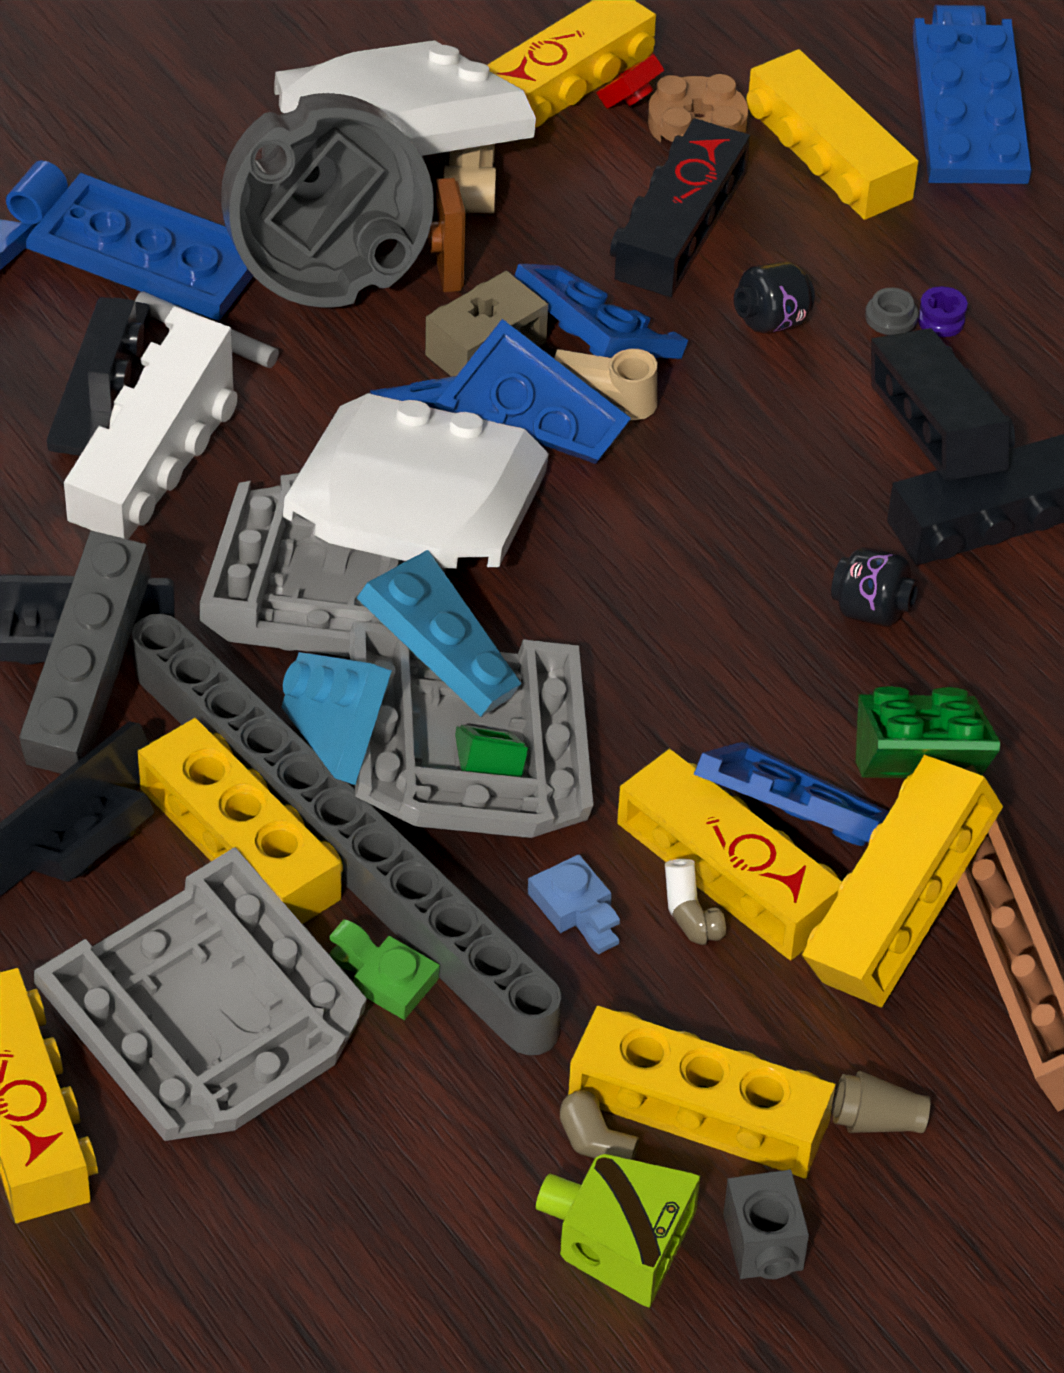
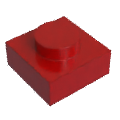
[596,54,664,109]

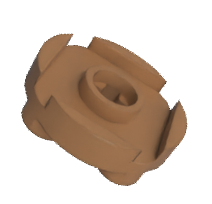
[648,74,748,143]

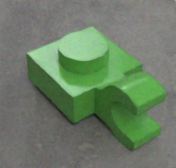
[329,920,440,1020]

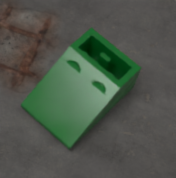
[856,686,1000,778]

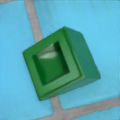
[455,724,528,777]

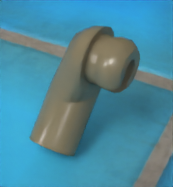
[560,1090,639,1160]

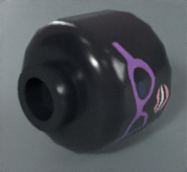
[733,262,815,333]
[831,547,919,627]

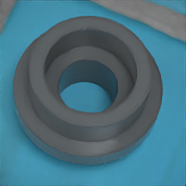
[865,288,918,335]

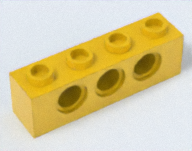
[138,718,343,924]
[568,1005,836,1179]

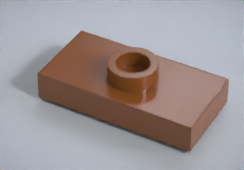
[428,177,465,292]

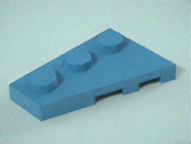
[357,550,521,717]
[281,652,392,785]

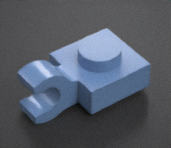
[528,854,620,954]

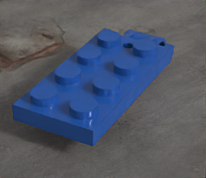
[913,5,1031,184]
[6,160,253,321]

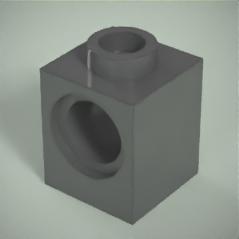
[723,1169,809,1279]

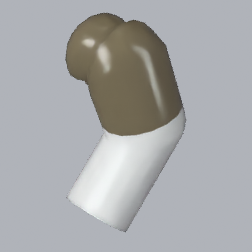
[665,859,726,945]

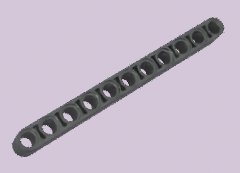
[132,614,561,1055]

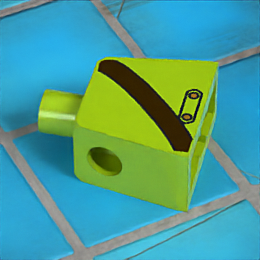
[536,1154,700,1308]

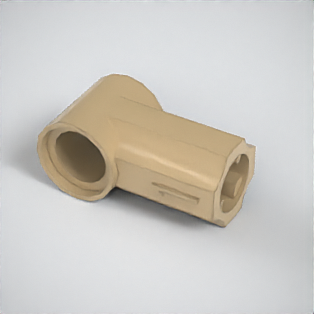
[444,144,496,214]
[554,349,657,420]

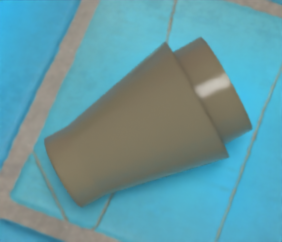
[833,1071,930,1134]

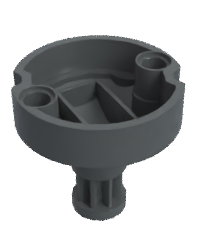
[221,93,433,308]

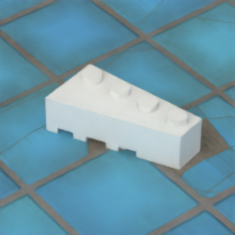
[64,306,237,539]

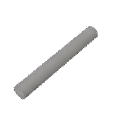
[135,291,279,368]

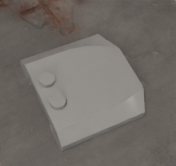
[200,473,446,658]
[349,621,593,838]
[34,847,367,1141]

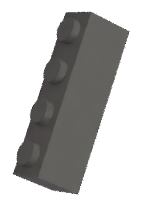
[19,530,151,774]

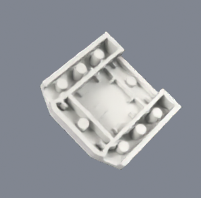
[274,40,536,156]
[283,393,549,568]

